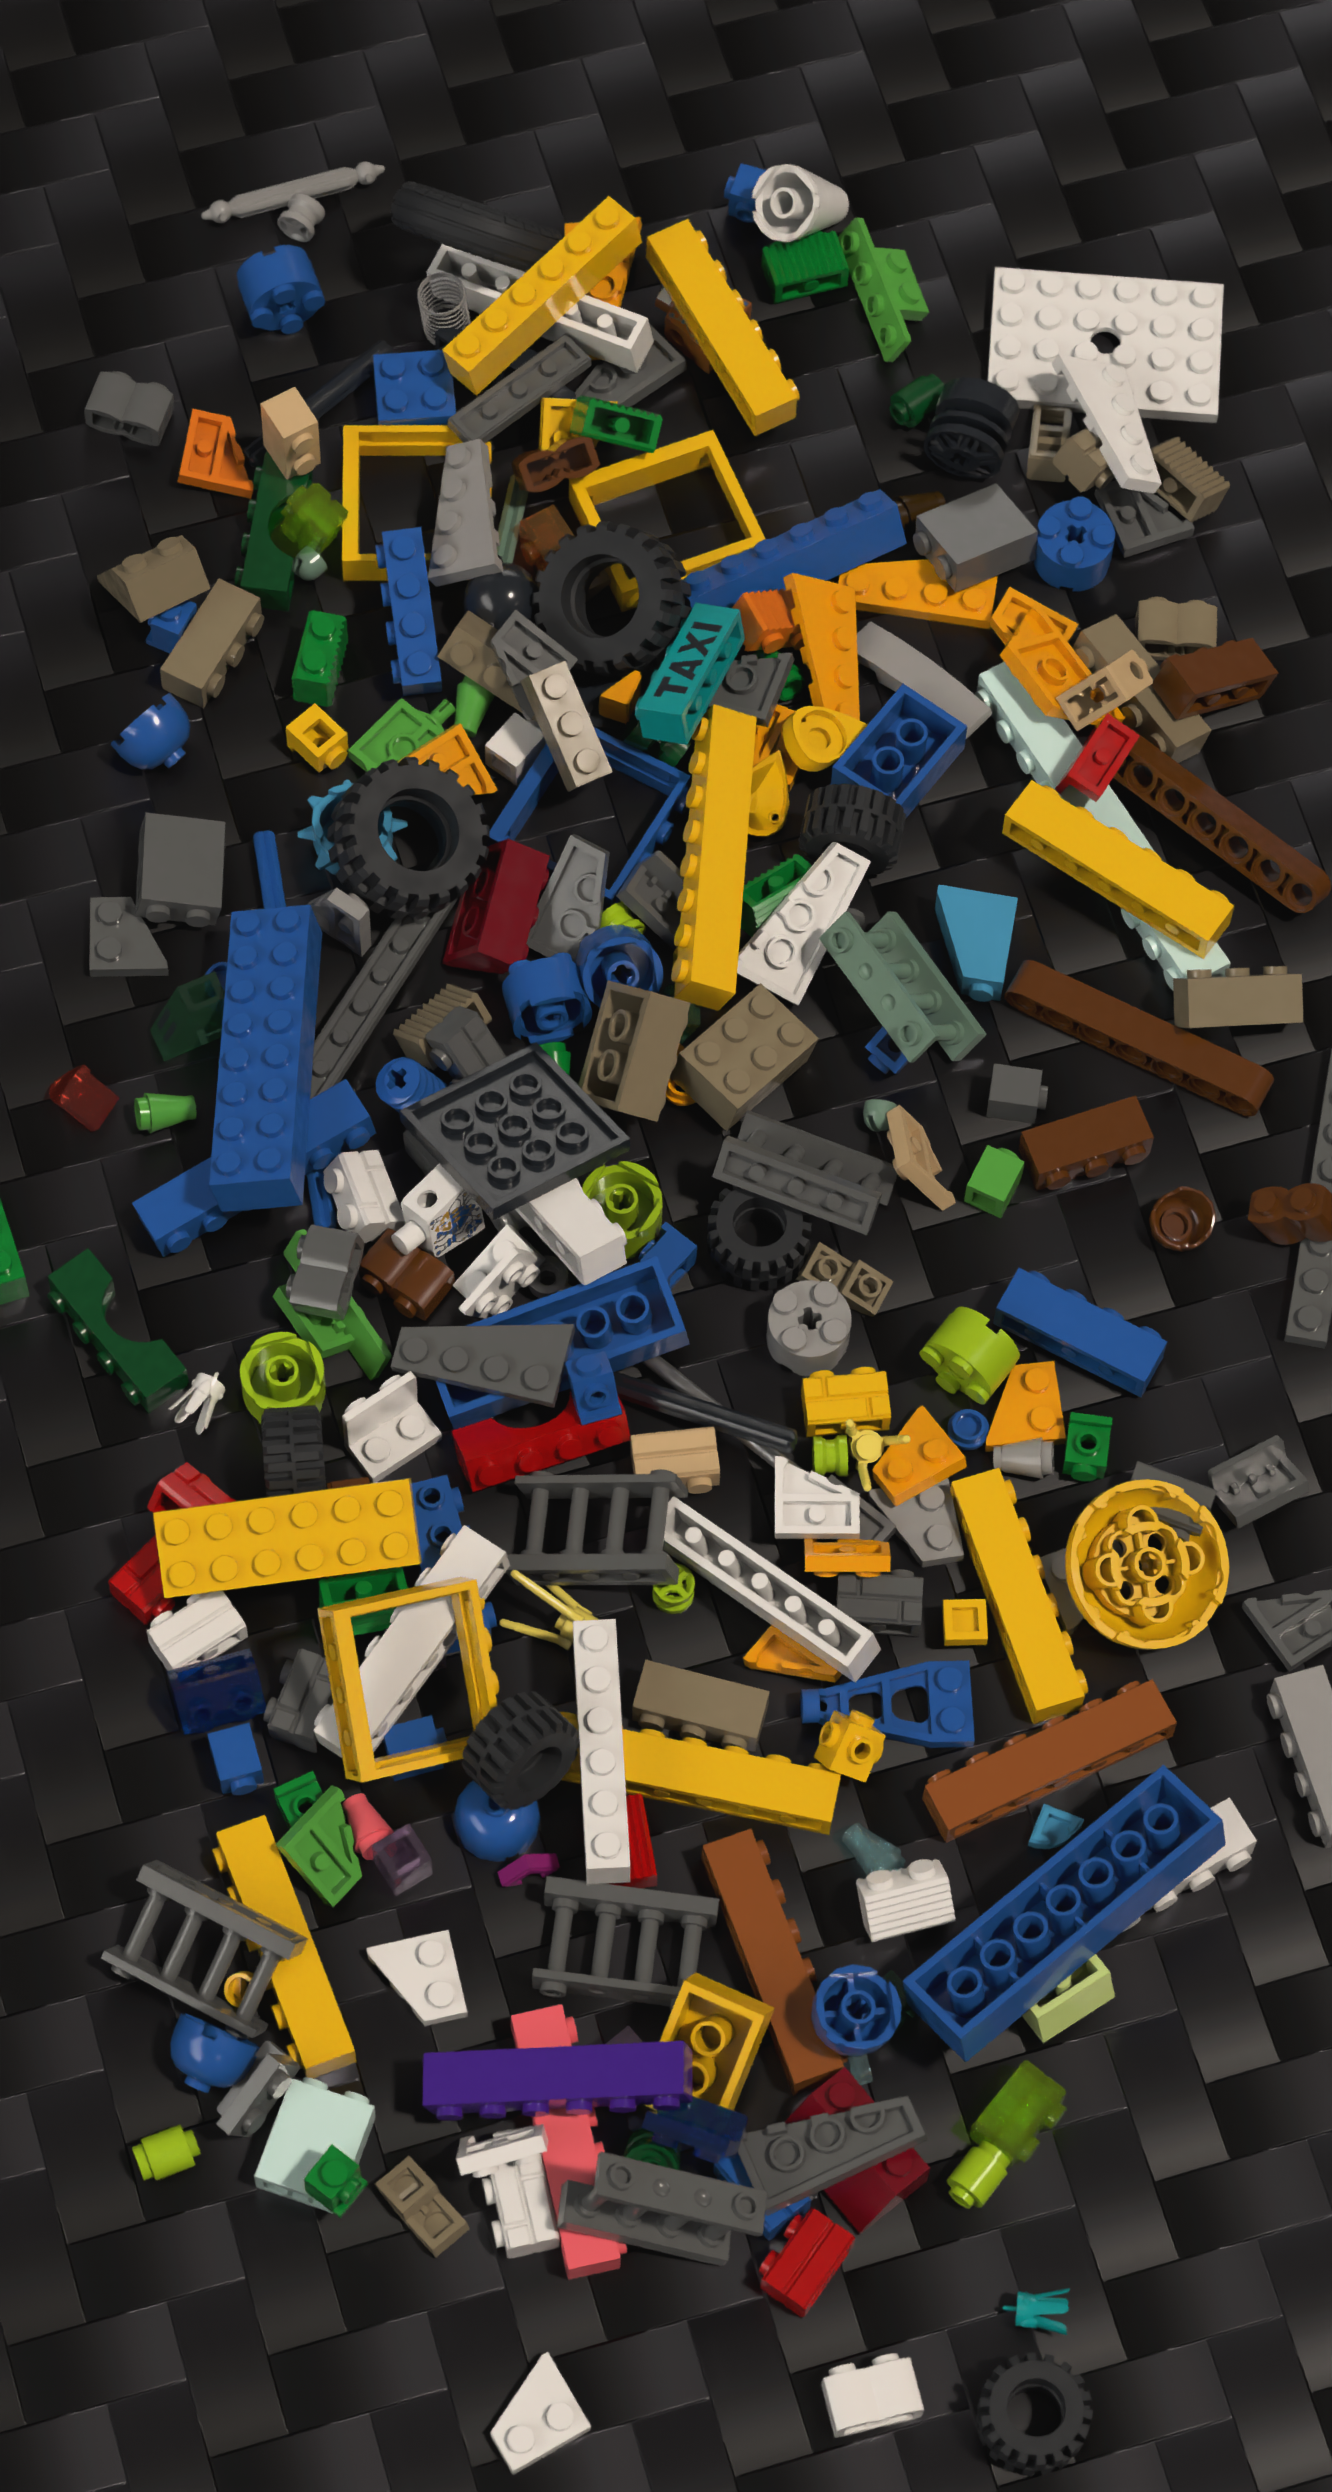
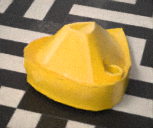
[782,706,868,772]
[748,750,789,837]

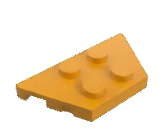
[1000,603,1125,725]

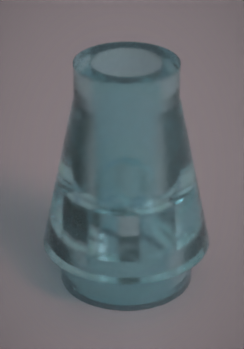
[842,1823,905,1876]

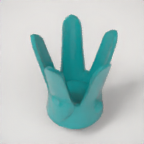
[1003,2288,1070,2335]

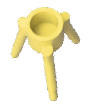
[846,1419,911,1491]
[499,1570,599,1651]

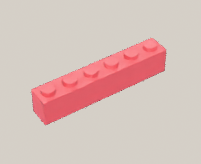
[511,2004,627,2280]

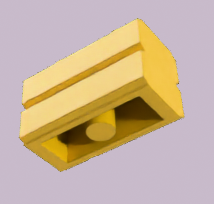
[801,1367,891,1437]

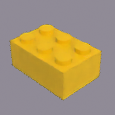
[645,1972,775,2137]

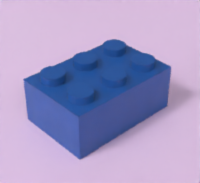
[831,683,967,818]

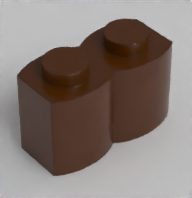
[511,436,600,492]
[1248,1183,1332,1245]
[359,1228,455,1321]

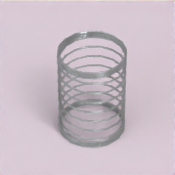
[417,273,471,345]

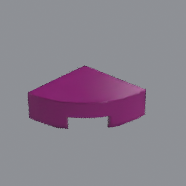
[498,1853,560,1887]

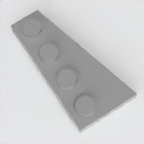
[428,439,503,587]

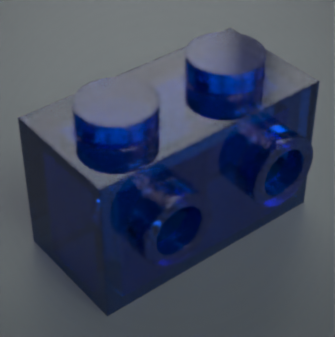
[167,1648,266,1735]

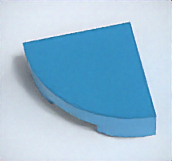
[1028,1804,1084,1849]

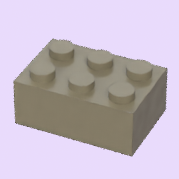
[578,980,691,1122]
[670,983,819,1131]

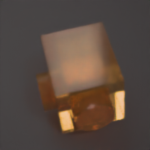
[520,505,574,571]

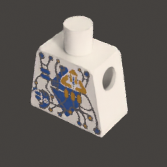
[391,1164,485,1257]

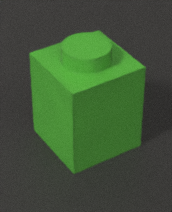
[964,1145,1025,1218]

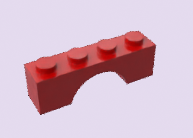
[452,1392,631,1492]

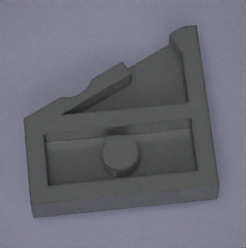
[1094,480,1194,558]

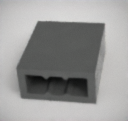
[913,483,1038,592]
[135,812,225,927]

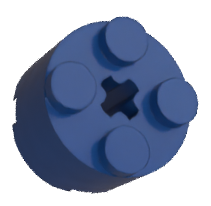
[237,245,325,334]
[1034,497,1115,591]
[576,925,663,1008]
[502,952,592,1045]

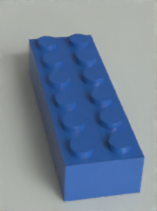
[436,1255,690,1430]

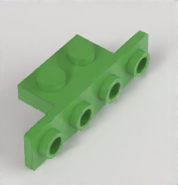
[838,217,929,362]
[273,1229,392,1380]

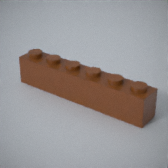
[922,1679,1177,1843]
[701,1829,848,2095]

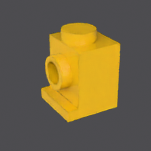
[286,703,348,773]

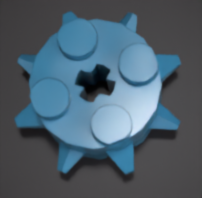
[297,780,408,875]

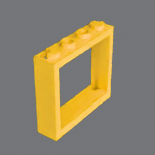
[342,425,492,581]
[569,430,765,613]
[317,1577,499,1783]

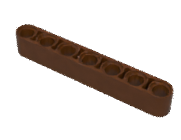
[1113,728,1331,913]
[1004,960,1274,1116]

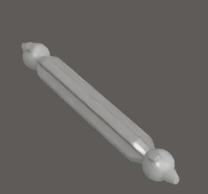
[201,162,385,223]

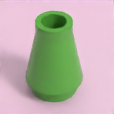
[454,676,495,737]
[134,1093,196,1133]

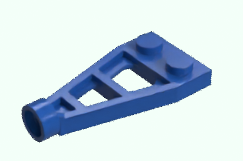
[800,1660,975,1748]

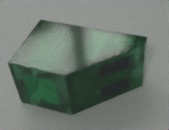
[150,971,225,1061]

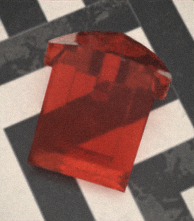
[49,1064,119,1131]

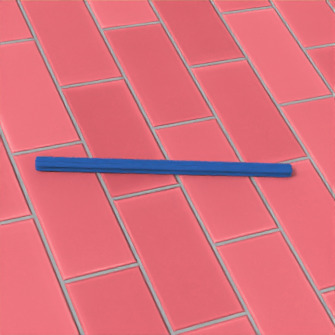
[253,830,337,1229]

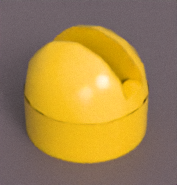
[224,1971,254,2007]

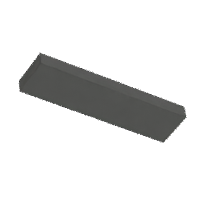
[448,334,591,443]

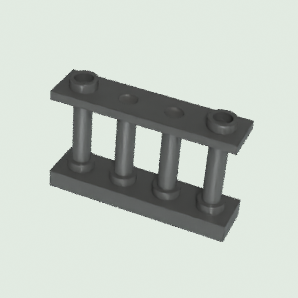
[712,1110,898,1235]
[506,1469,688,1585]
[101,1860,308,2039]
[532,1876,719,2011]
[557,2152,767,2266]

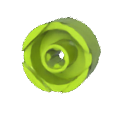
[582,1161,663,1259]
[919,1307,1020,1405]
[240,1332,326,1424]

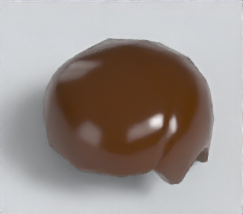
[1149,1186,1216,1252]

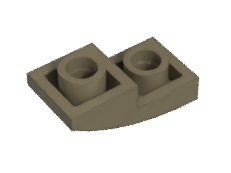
[796,1241,894,1317]

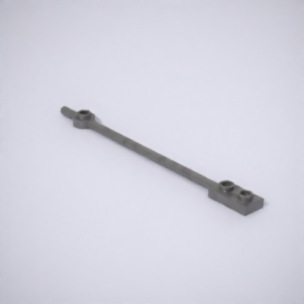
[528,1255,896,1542]

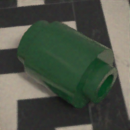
[890,374,944,428]

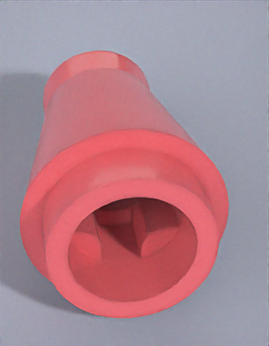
[342,1793,394,1860]

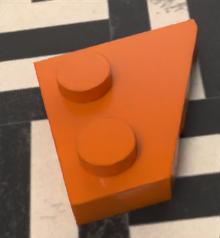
[178,409,254,499]

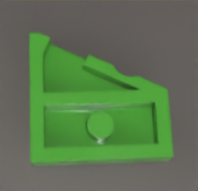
[276,1785,362,1907]

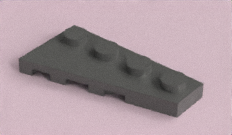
[390,1324,575,1408]
[730,2096,928,2216]

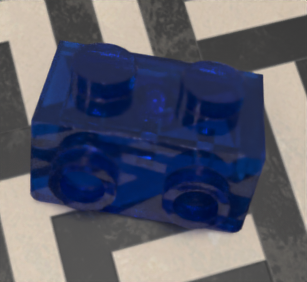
[642,2096,748,2164]

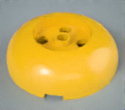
[1065,1479,1229,1650]

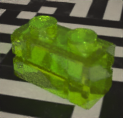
[281,483,348,554]
[969,2060,1067,2168]

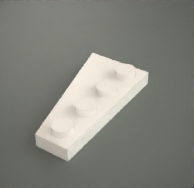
[1051,354,1162,494]
[737,842,871,1006]

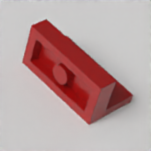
[1054,713,1140,802]

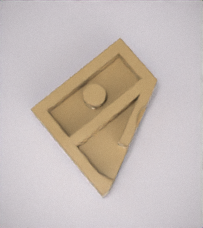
[886,1105,956,1211]

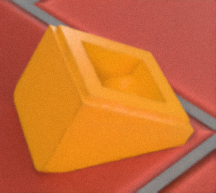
[599,670,642,724]

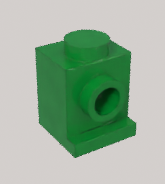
[1062,1412,1112,1481]
[274,1771,323,1830]
[304,2144,368,2219]

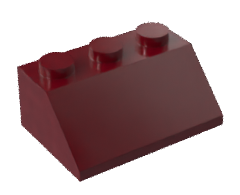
[442,839,550,974]
[785,2067,930,2235]

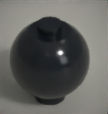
[463,555,540,630]

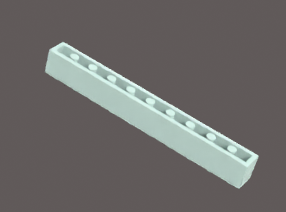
[975,662,1231,991]

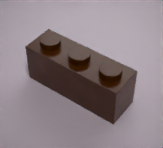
[1151,638,1278,720]
[1018,1095,1154,1191]

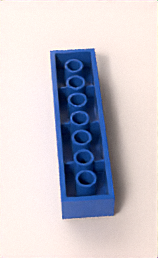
[209,905,322,1212]
[903,1765,1226,2062]

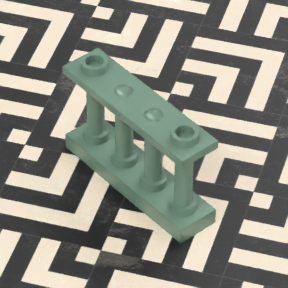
[819,912,987,1063]

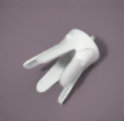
[168,1372,226,1435]

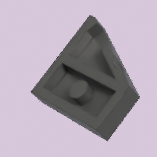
[490,609,578,721]
[89,897,169,977]
[1242,1589,1332,1672]

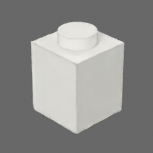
[485,713,546,786]

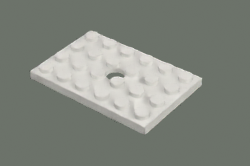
[988,267,1224,423]

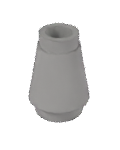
[993,1437,1054,1479]

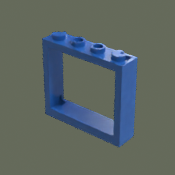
[487,727,691,913]

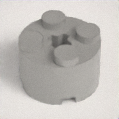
[766,1280,852,1376]

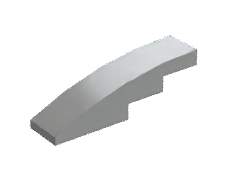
[857,621,992,739]

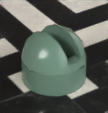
[294,546,327,581]
[863,1099,897,1132]

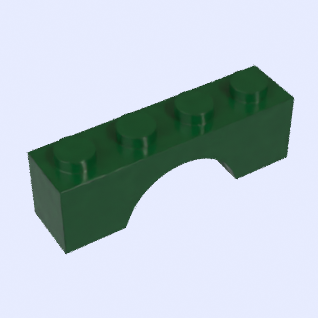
[235,451,313,611]
[47,1248,189,1413]

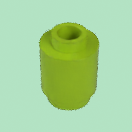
[132,2124,201,2181]
[947,2141,1010,2209]

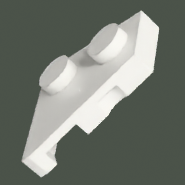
[775,1456,860,1539]
[367,1930,467,2026]
[456,2124,548,2177]
[490,2352,591,2475]

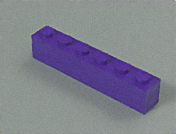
[423,2041,693,2121]

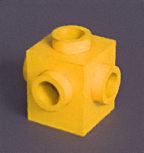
[814,1710,886,1783]

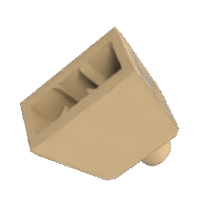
[1056,649,1153,731]

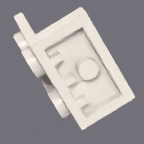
[453,1224,546,1319]
[342,1371,442,1483]

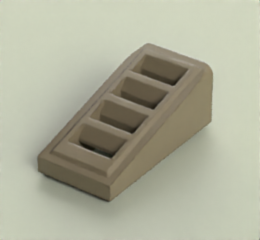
[1027,405,1073,482]

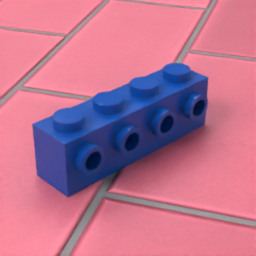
[375,527,442,696]
[993,1268,1167,1397]
[412,1475,497,1654]

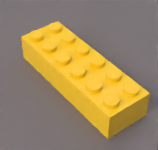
[153,1478,422,1598]

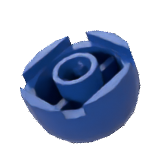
[111,693,190,770]
[454,1780,540,1862]
[811,1965,901,2057]
[170,2014,260,2093]

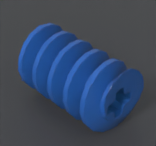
[376,1057,449,1113]

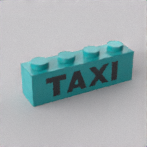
[635,603,745,745]

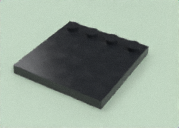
[400,1042,630,1220]

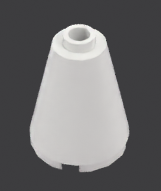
[752,164,849,242]

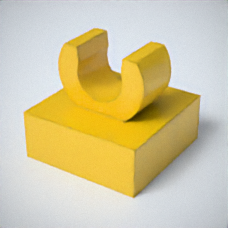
[942,1599,988,1646]

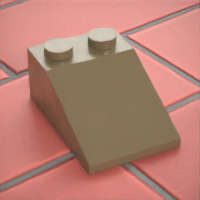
[97,535,211,623]

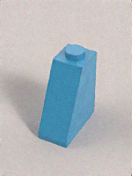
[935,884,1018,1002]

